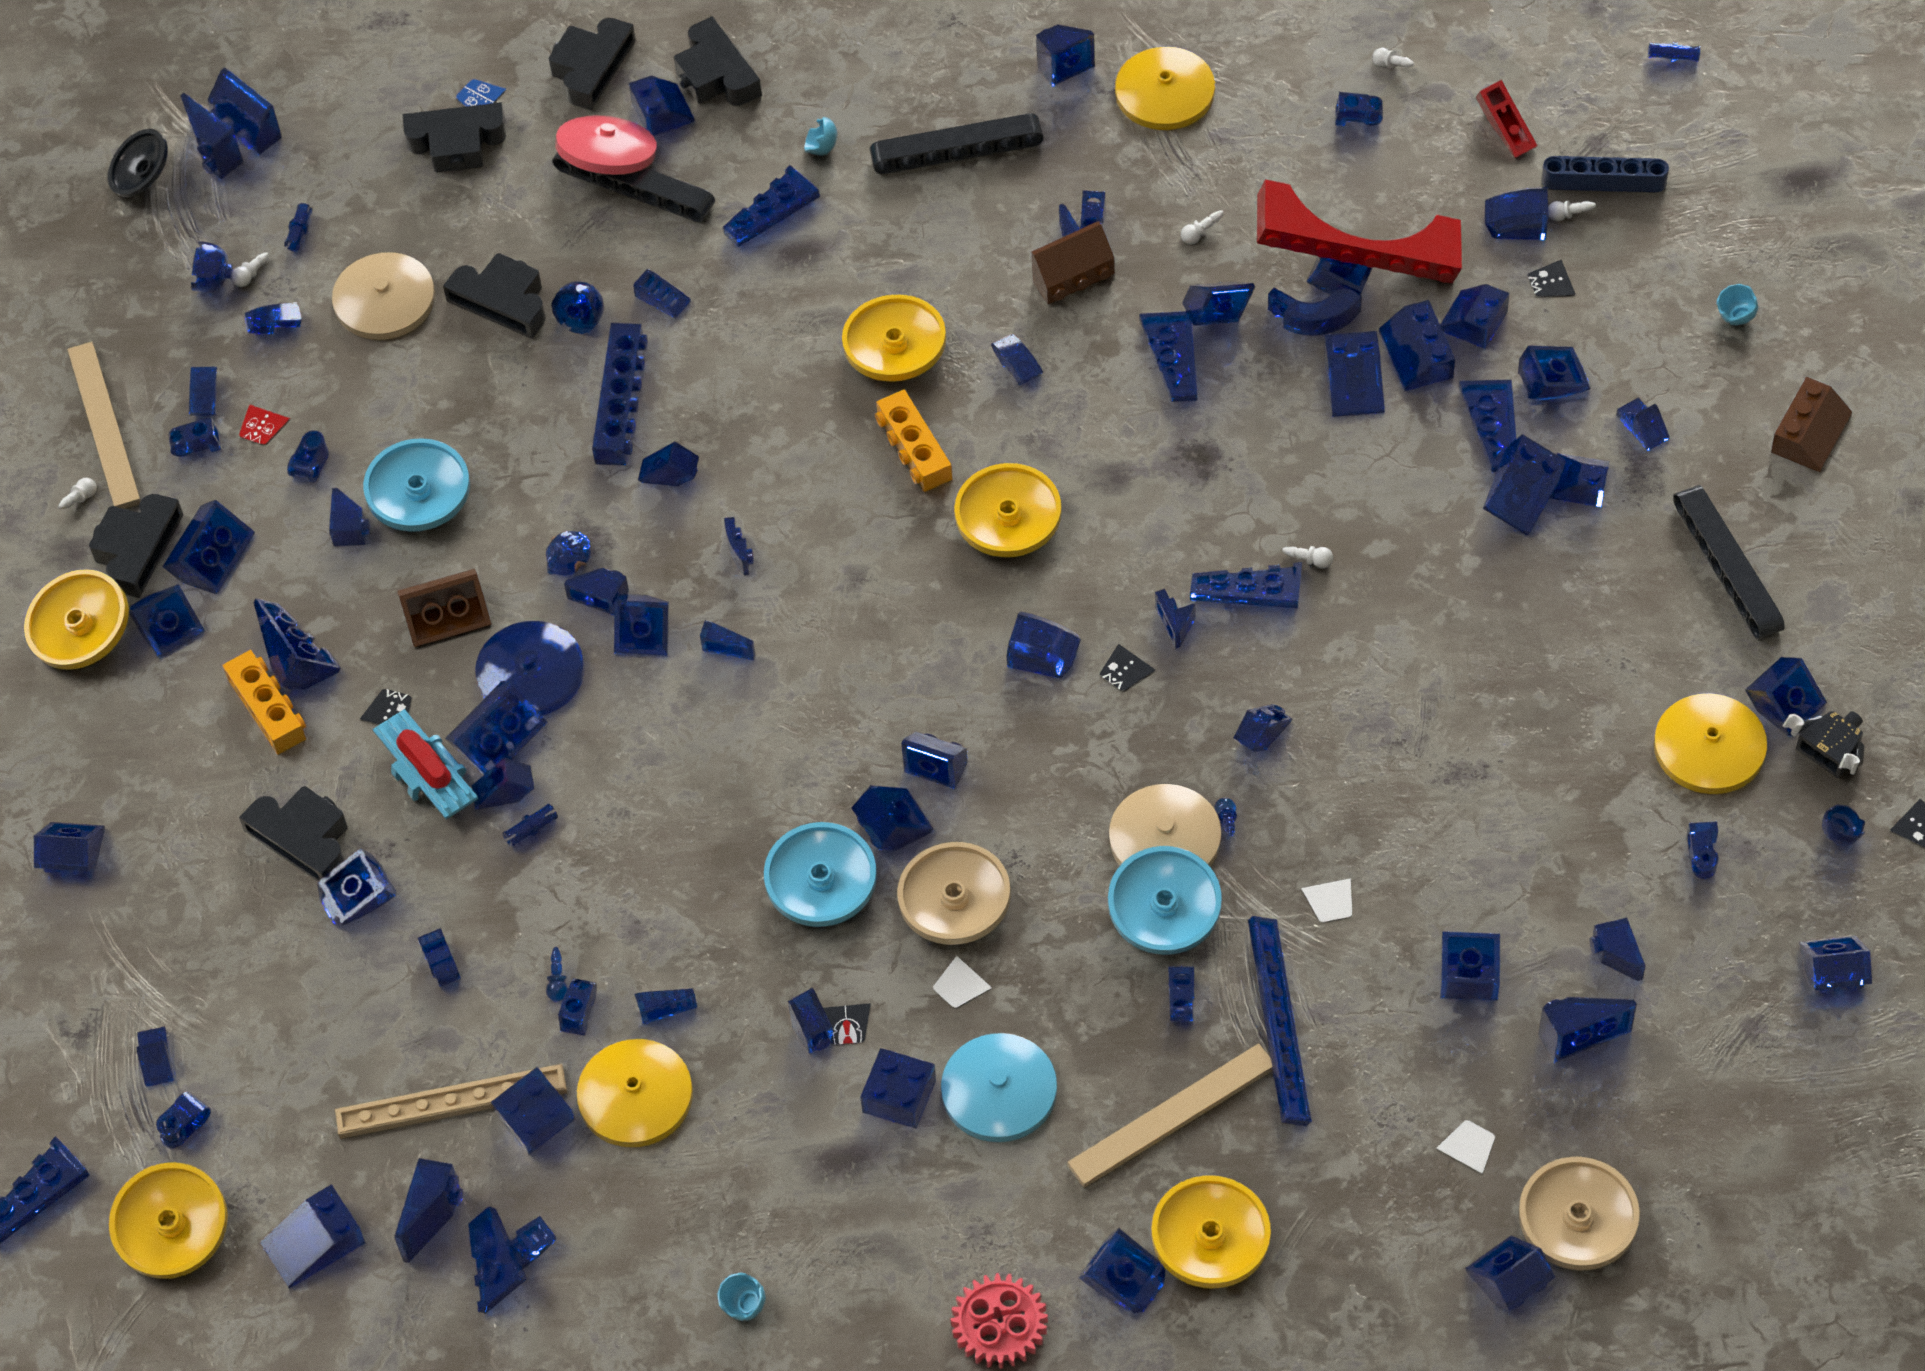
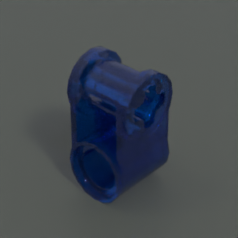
[287,430,329,483]
[156,1091,211,1148]

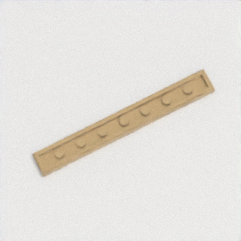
[68,342,141,509]
[1068,1043,1275,1188]
[335,1064,567,1139]

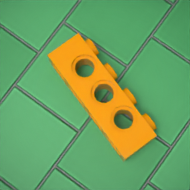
[875,389,953,492]
[222,650,306,755]

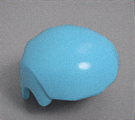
[804,117,838,155]
[1717,284,1759,326]
[717,1273,766,1321]

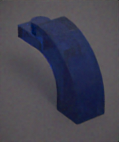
[1268,284,1362,336]

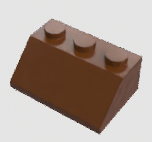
[1031,221,1115,304]
[1771,377,1852,472]
[397,568,492,647]

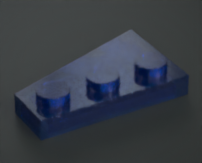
[468,1206,527,1314]

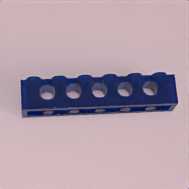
[592,323,648,466]

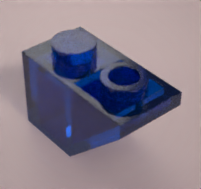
[1233,704,1292,752]

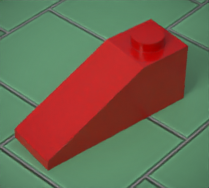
[1476,80,1538,158]

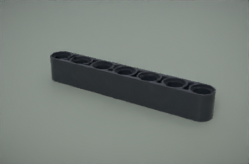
[869,113,1044,174]
[552,152,716,222]
[1673,485,1785,640]

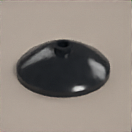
[108,129,168,197]

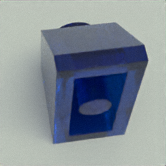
[638,441,699,487]
[329,488,370,546]
[564,568,629,616]
[471,758,534,810]
[1589,917,1645,981]
[788,988,834,1054]

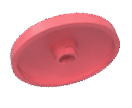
[555,116,657,174]

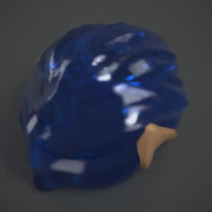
[546,531,591,576]

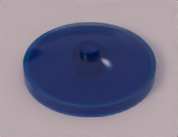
[475,621,585,718]

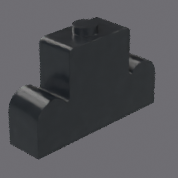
[674,16,762,106]
[548,18,636,111]
[403,102,506,173]
[443,253,546,339]
[89,494,183,598]
[239,786,348,887]

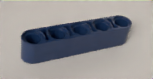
[1541,156,1669,193]

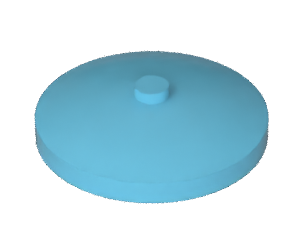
[363,438,470,531]
[764,822,877,927]
[1108,846,1222,955]
[941,1033,1057,1142]

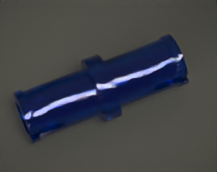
[1648,42,1700,62]
[284,203,313,251]
[502,803,558,847]

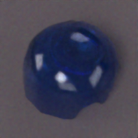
[1822,804,1865,846]

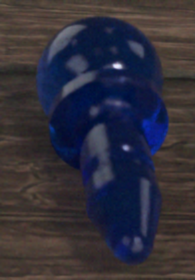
[1214,797,1237,836]
[546,947,568,1002]

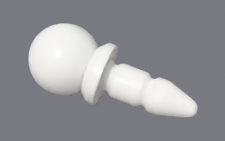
[1372,48,1414,68]
[1547,200,1596,221]
[1181,210,1224,244]
[231,252,269,287]
[58,478,97,509]
[1282,546,1333,568]

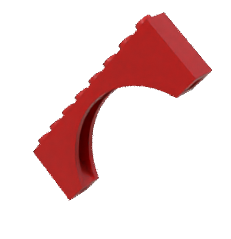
[1257,179,1462,284]

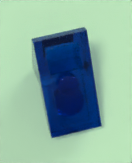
[1616,397,1670,451]
[1155,589,1196,649]
[136,1026,174,1087]

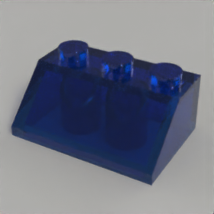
[207,67,282,155]
[1378,300,1456,391]
[162,500,255,594]
[445,680,548,781]

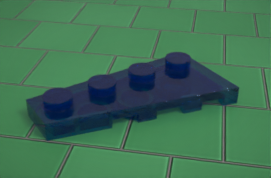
[722,165,820,247]
[1139,311,1197,402]
[1458,379,1519,472]
[1190,562,1302,609]
[0,1136,90,1244]

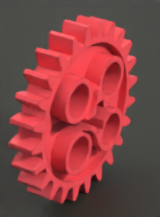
[951,1273,1048,1369]

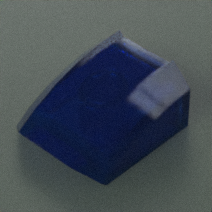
[1485,187,1548,240]
[1518,346,1591,400]
[1006,611,1081,678]
[317,848,397,926]
[1079,1228,1166,1314]

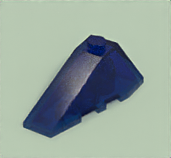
[253,598,341,690]

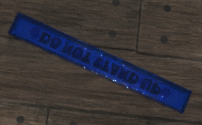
[1248,916,1312,1126]

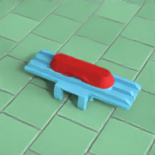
[373,709,478,819]

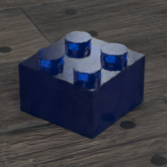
[1440,931,1500,1001]
[860,1048,936,1129]
[491,1067,575,1154]

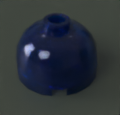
[191,241,233,293]
[551,281,604,334]

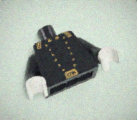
[1783,711,1865,779]

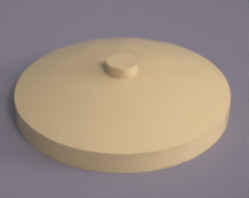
[332,252,435,340]
[1109,784,1221,866]
[897,842,1011,945]
[1519,1157,1640,1270]

